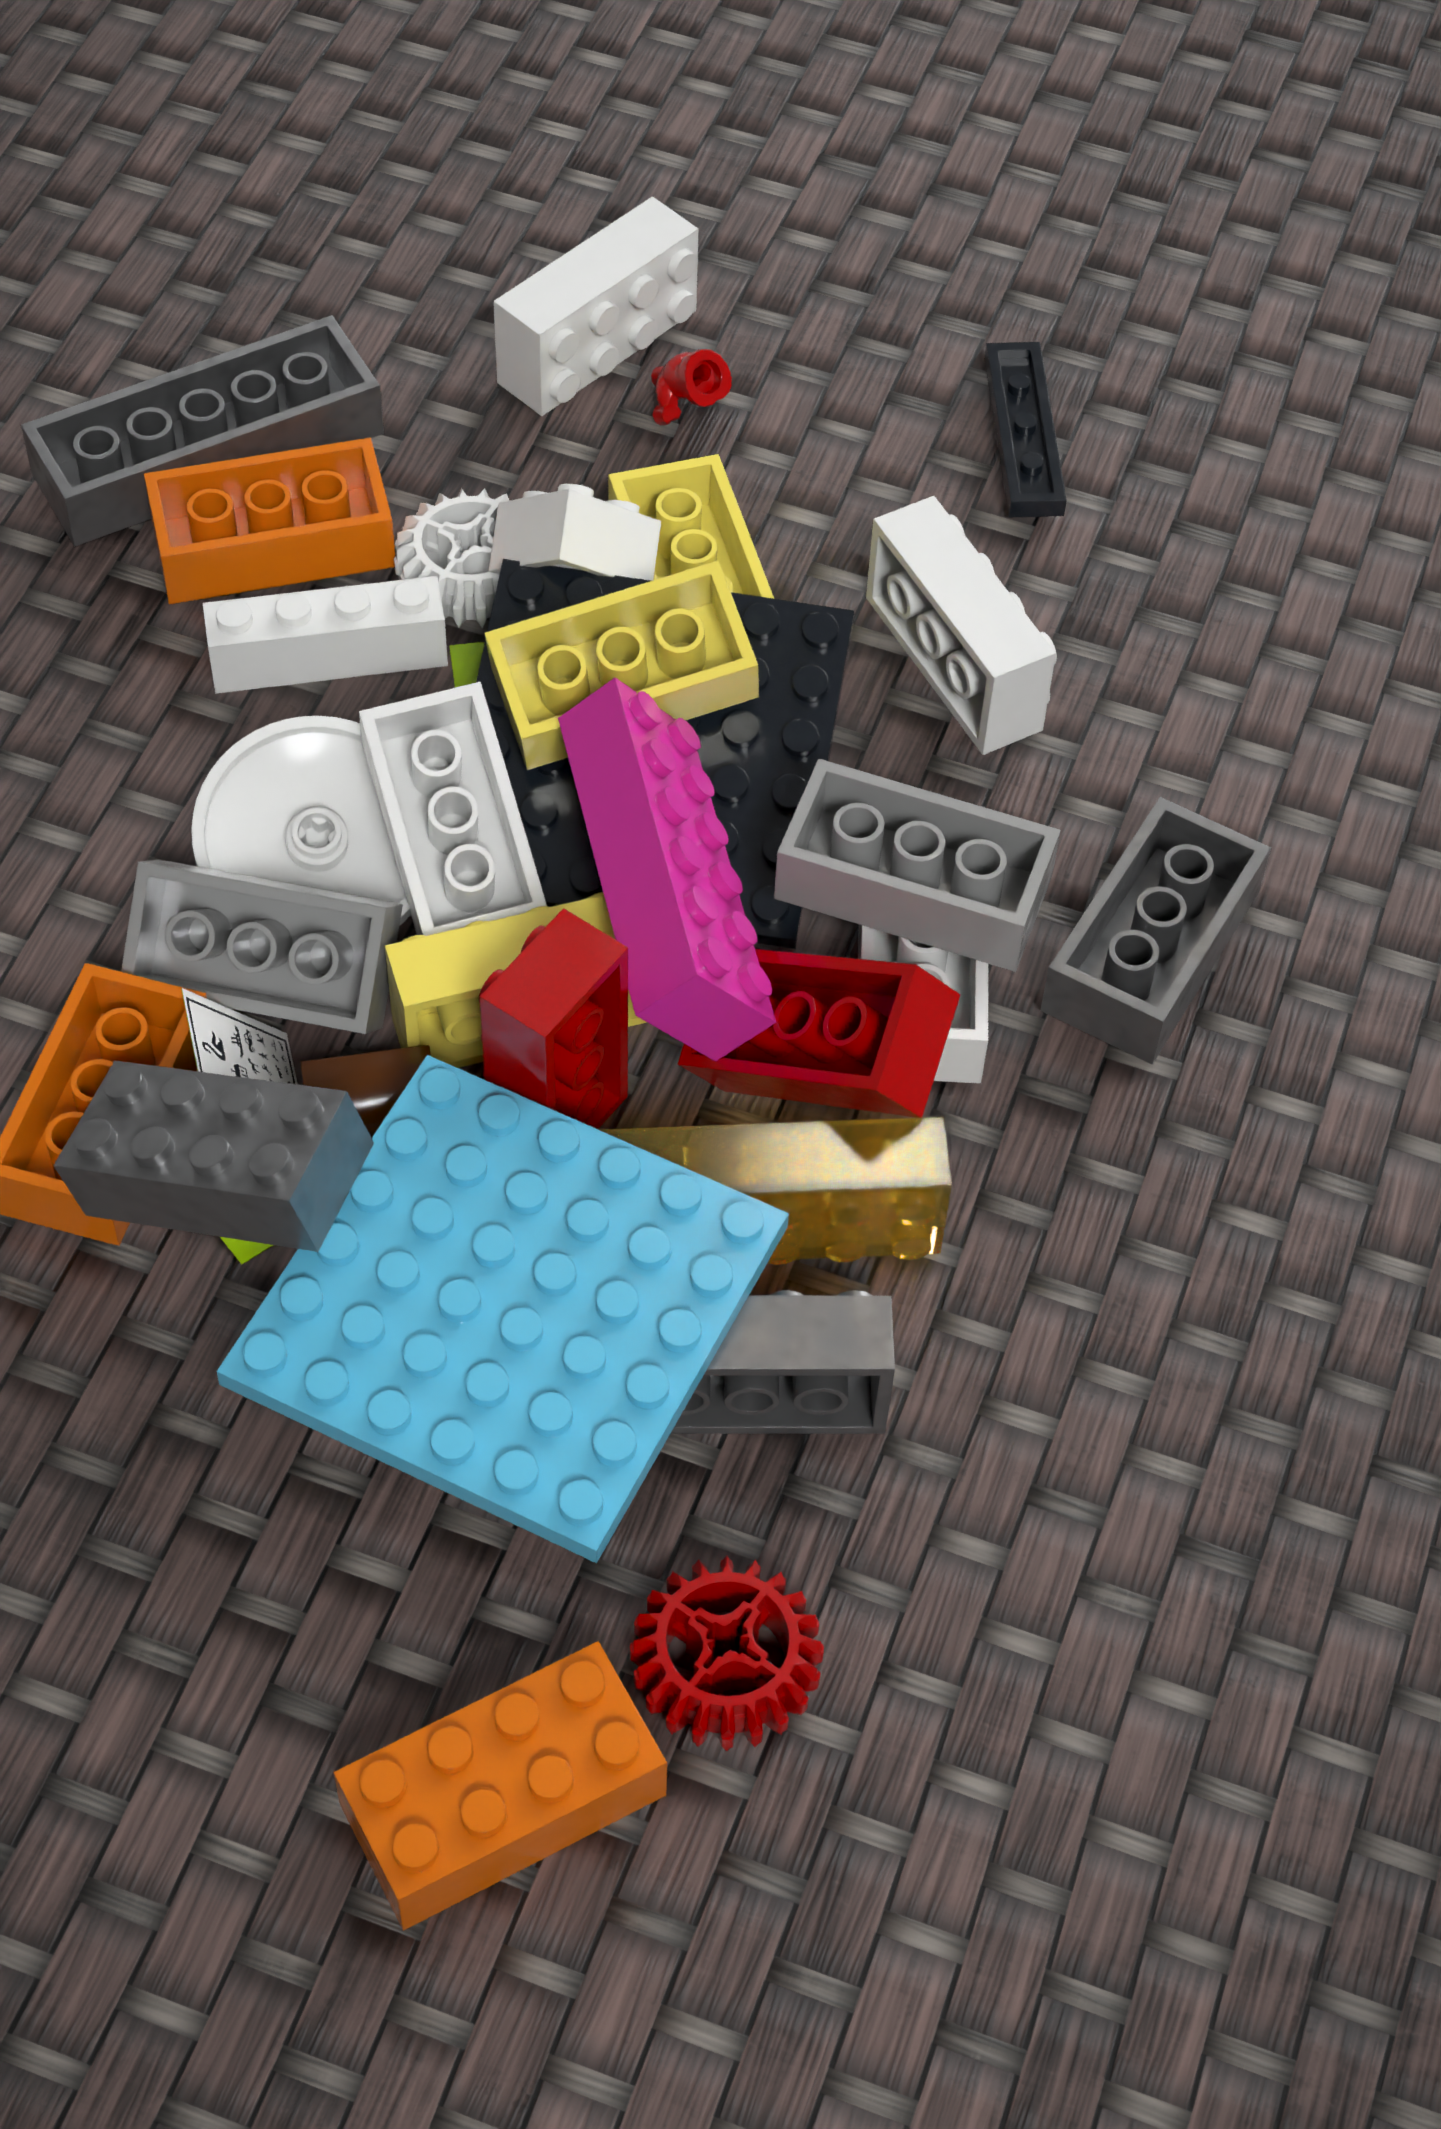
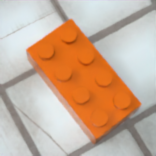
[144,437,395,604]
[0,963,207,1246]
[333,1641,667,1931]

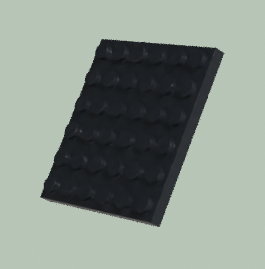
[476,559,854,949]

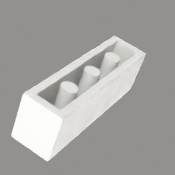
[203,576,448,694]

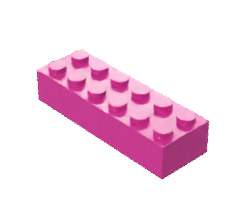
[558,678,776,1062]

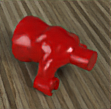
[651,349,732,426]

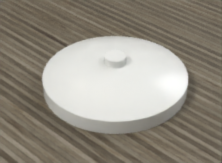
[192,716,411,926]

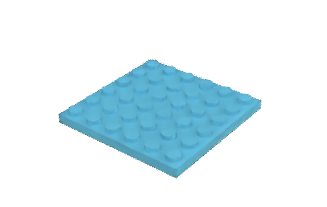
[216,1055,789,1563]

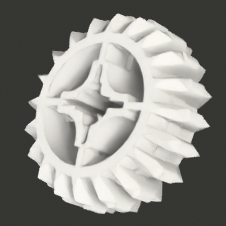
[394,488,509,628]

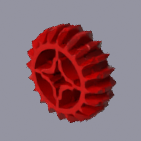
[630,1555,824,1752]

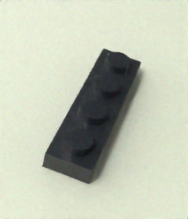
[984,342,1067,518]

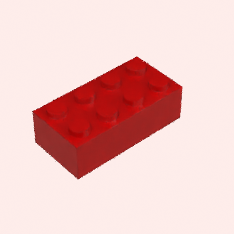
[479,908,628,1129]
[678,949,961,1118]

